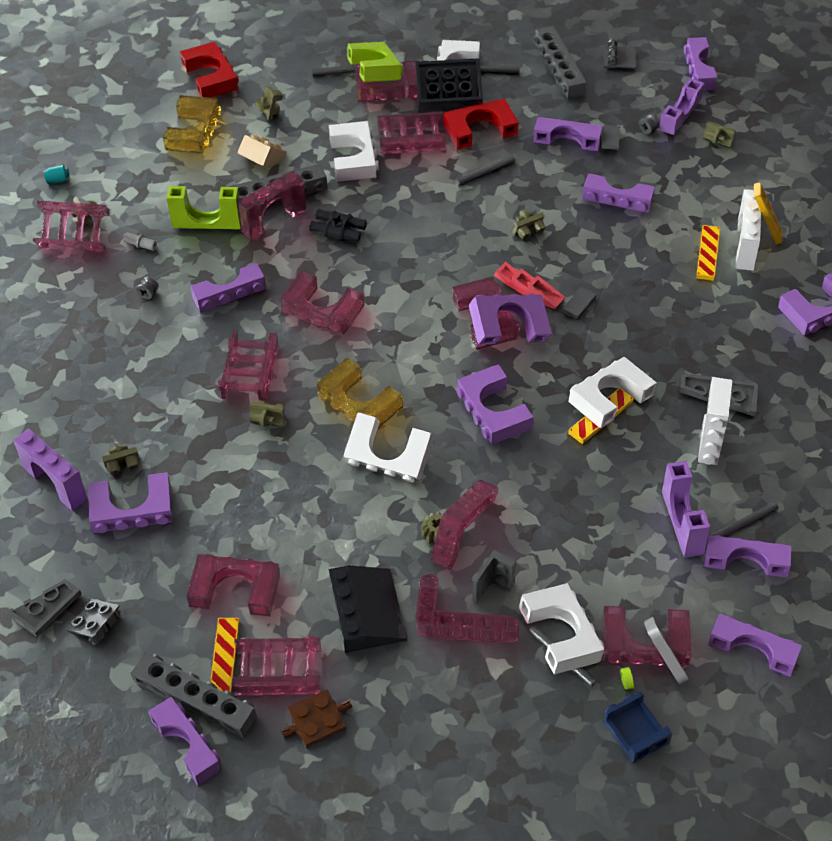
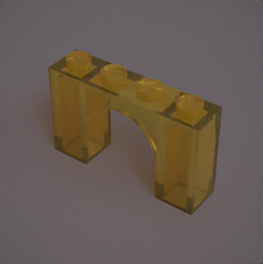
[163,95,221,154]
[316,357,403,430]

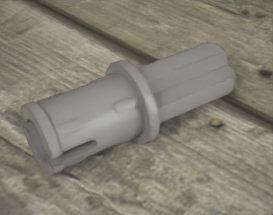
[123,232,158,251]

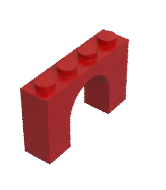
[180,41,239,100]
[444,98,519,150]

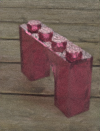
[355,60,418,102]
[237,170,307,240]
[280,271,365,335]
[452,276,520,350]
[186,554,280,617]
[602,606,691,666]

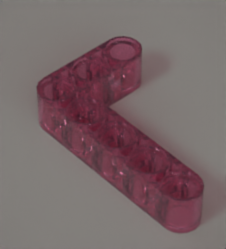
[431,480,499,570]
[416,574,520,644]

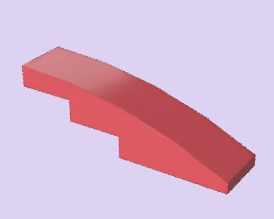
[494,261,565,309]

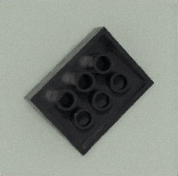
[415,58,483,113]
[328,565,407,653]

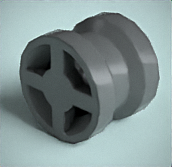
[639,113,660,134]
[136,277,159,299]

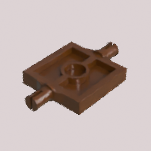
[281,689,353,748]

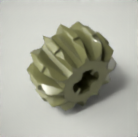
[421,511,455,546]

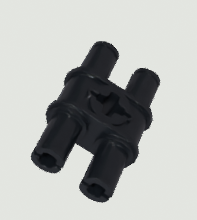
[309,209,367,243]

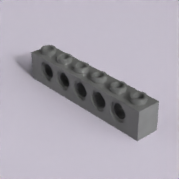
[534,25,587,99]
[229,164,328,211]
[130,652,257,738]

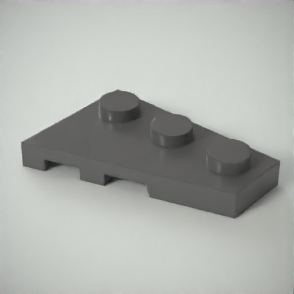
[6,579,82,637]

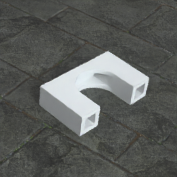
[437,40,480,60]
[329,121,379,182]
[736,189,761,270]
[568,357,657,428]
[698,377,732,465]
[343,412,434,483]
[519,583,604,674]

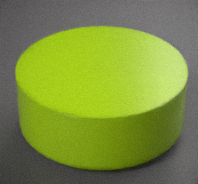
[620,667,634,690]

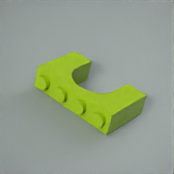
[347,42,403,82]
[166,186,242,229]

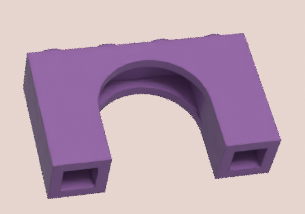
[778,273,832,336]
[469,293,552,345]
[456,364,533,445]
[13,429,88,511]
[662,461,710,558]
[88,472,173,533]

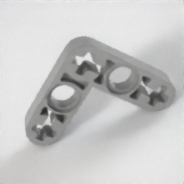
[644,617,689,685]

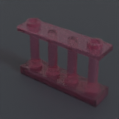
[377,112,446,154]
[33,201,110,252]
[218,331,278,402]
[231,636,322,695]

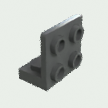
[471,550,516,603]

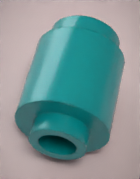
[44,165,70,184]

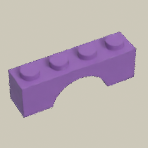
[684,37,717,91]
[659,78,705,135]
[534,117,602,151]
[582,173,655,213]
[190,263,266,312]
[704,535,791,577]
[708,614,802,677]
[148,697,221,786]

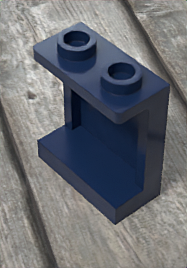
[603,692,672,763]

